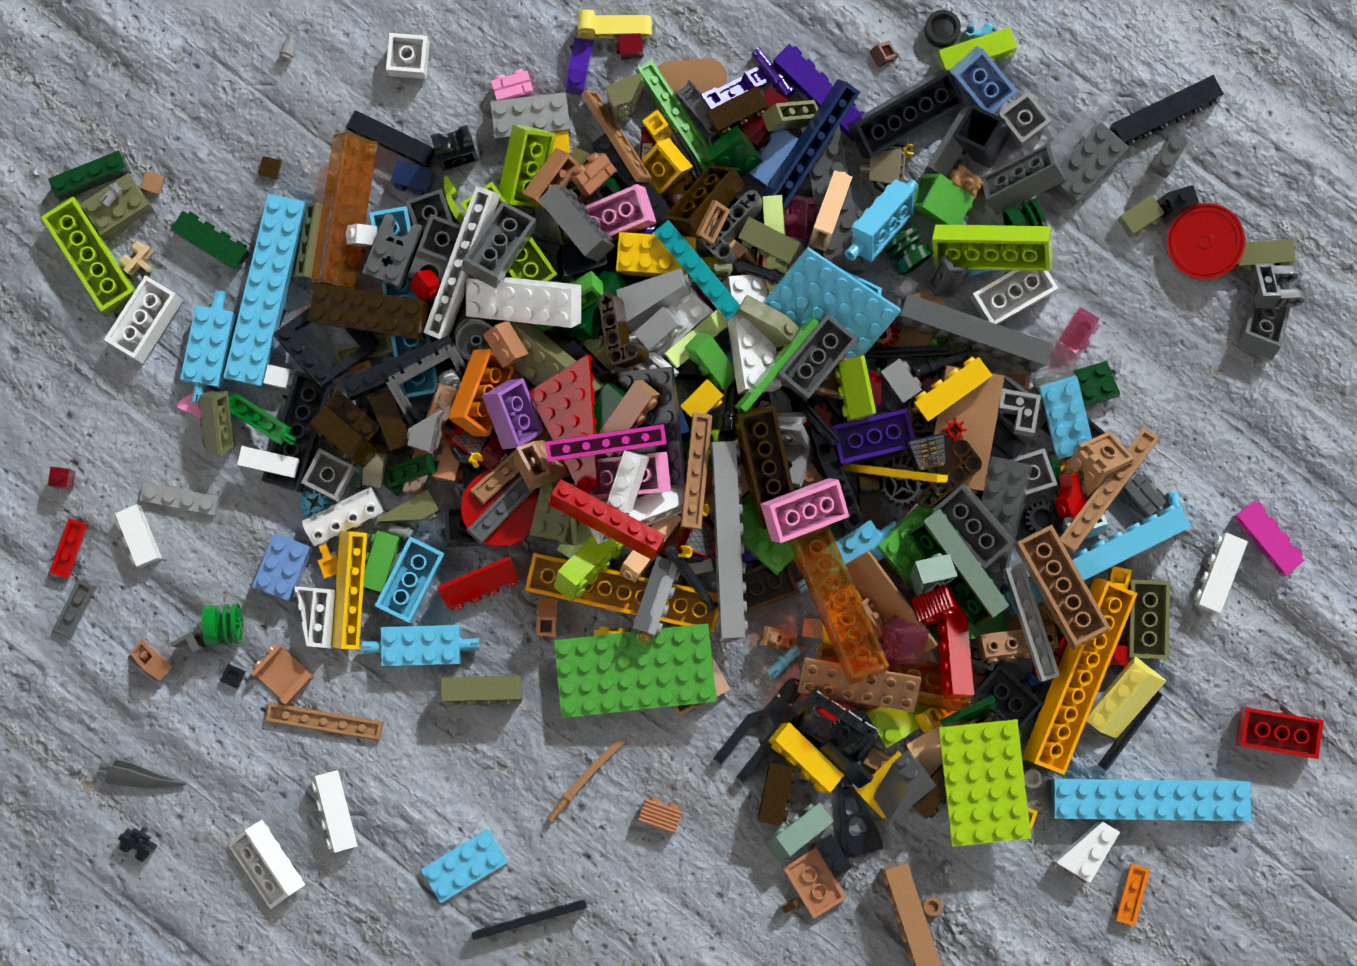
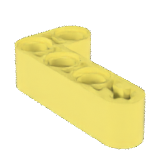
[578,10,652,39]

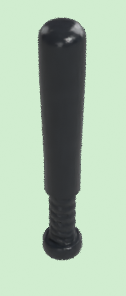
[666,545,718,612]

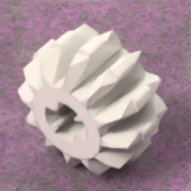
[438,369,461,394]

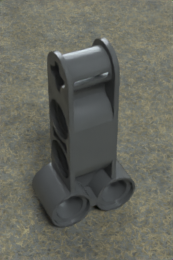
[674,80,740,146]

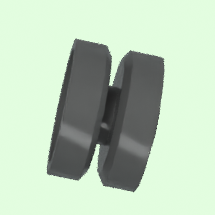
[453,316,493,361]

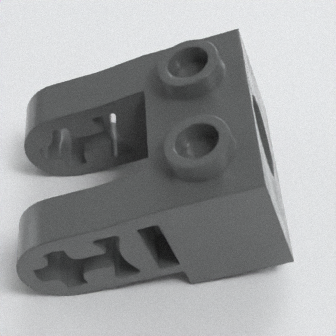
[1248,263,1304,308]

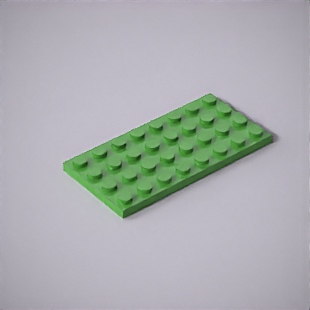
[554,623,717,718]

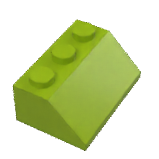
[834,355,876,422]

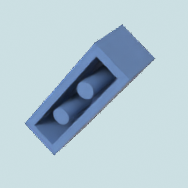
[747,130,798,189]

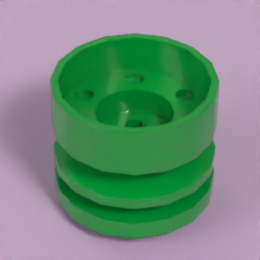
[202,603,244,646]

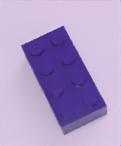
[831,409,915,466]

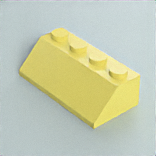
[1086,656,1166,739]

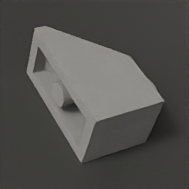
[407,410,444,452]

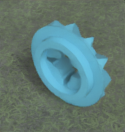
[299,489,331,517]

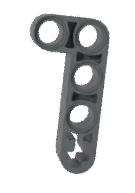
[702,190,763,264]

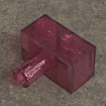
[784,195,817,239]
[1058,307,1100,354]

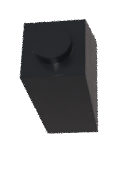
[556,244,609,284]

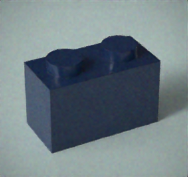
[391,160,435,196]

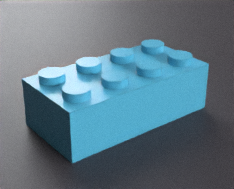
[375,537,447,624]

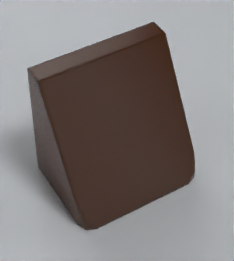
[870,41,898,67]

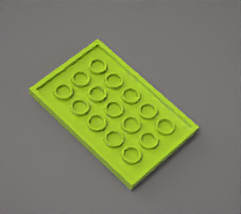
[938,719,1031,847]

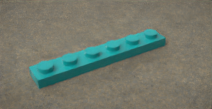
[654,220,740,321]

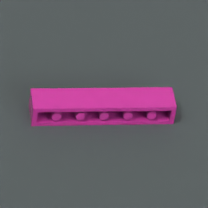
[545,424,667,462]

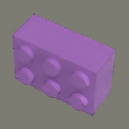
[482,378,544,449]

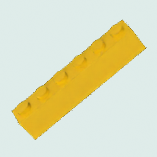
[332,531,367,649]

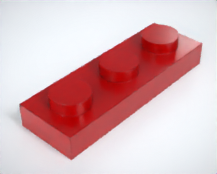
[49,518,89,579]

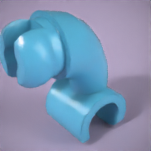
[964,23,993,39]

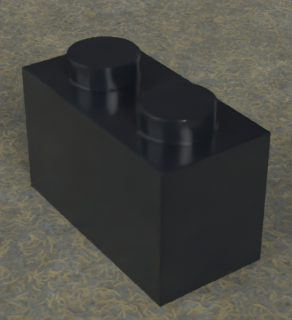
[814,833,852,878]

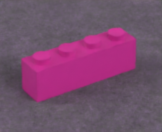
[1233,501,1305,576]

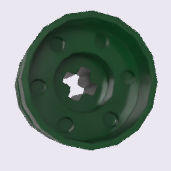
[1002,198,1047,226]
[883,226,934,276]

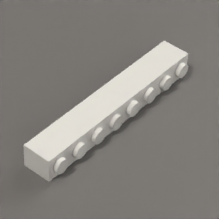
[424,186,500,339]

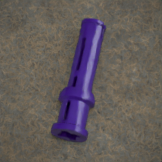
[751,47,796,99]

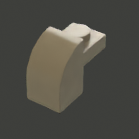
[362,442,390,488]

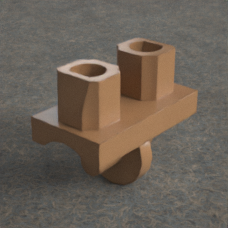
[948,165,984,198]
[760,626,795,651]

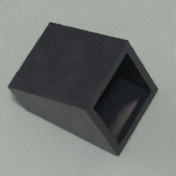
[952,104,1009,169]

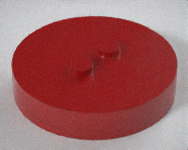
[1167,203,1246,281]
[461,470,538,548]

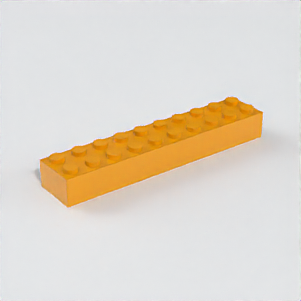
[525,553,718,633]
[1022,577,1137,775]

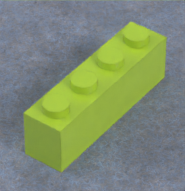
[937,27,1018,70]

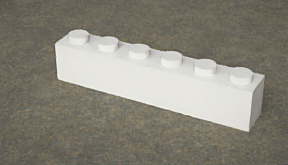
[589,484,705,544]

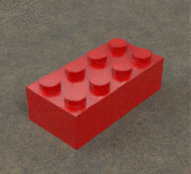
[1235,707,1324,759]

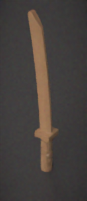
[547,740,626,822]

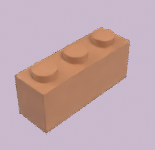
[523,148,580,209]

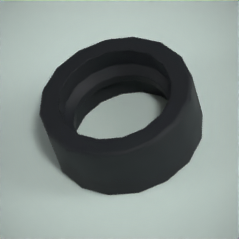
[924,9,961,48]
[670,359,706,380]

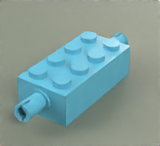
[845,179,918,262]
[180,290,238,403]
[796,520,897,594]
[362,625,480,667]

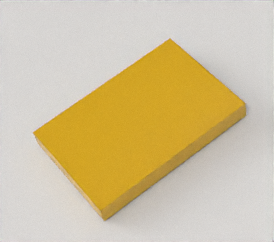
[856,750,902,819]

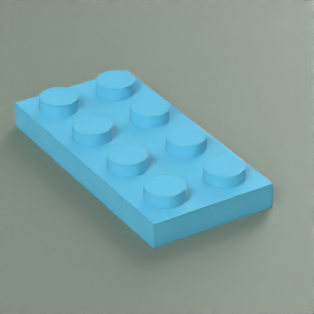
[1039,376,1092,460]
[421,828,508,903]

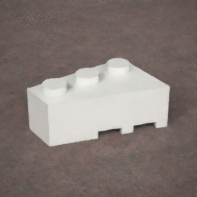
[294,587,336,649]
[1053,821,1120,883]

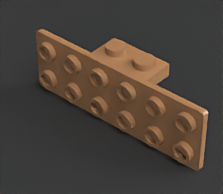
[842,551,938,660]
[798,654,921,712]

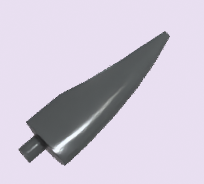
[99,758,187,788]

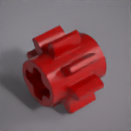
[942,418,967,442]

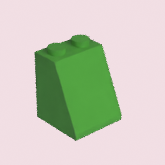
[914,173,975,225]

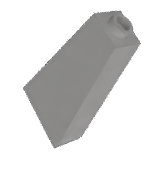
[616,268,691,331]

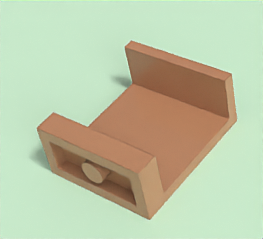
[251,645,314,705]

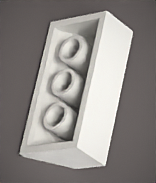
[104,276,184,364]
[227,820,305,909]

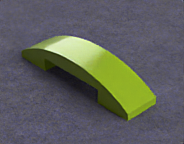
[444,176,464,226]

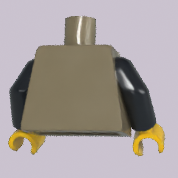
[860,144,914,193]

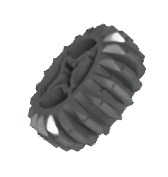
[878,456,929,508]

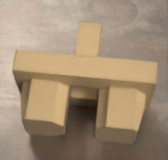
[119,241,155,277]

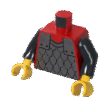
[442,423,494,468]
[677,504,715,564]

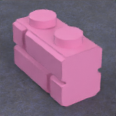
[491,69,534,100]

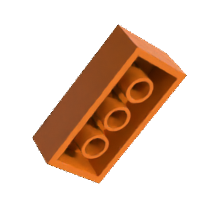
[448,349,515,437]

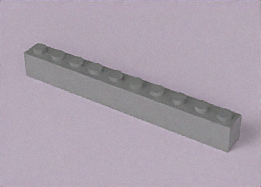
[710,441,748,638]

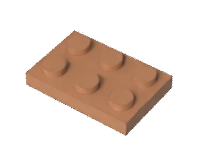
[783,847,847,918]

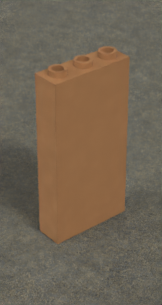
[929,366,1005,494]

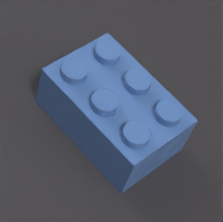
[950,46,1017,113]
[252,533,313,602]

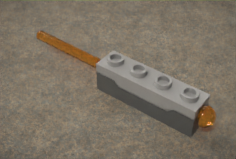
[632,523,685,644]

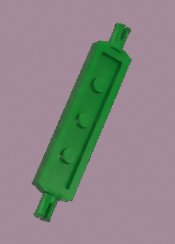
[228,393,296,445]

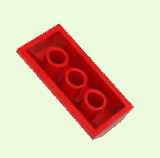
[437,556,520,612]

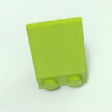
[866,692,934,748]

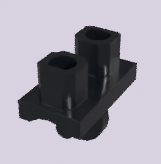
[118,827,158,862]

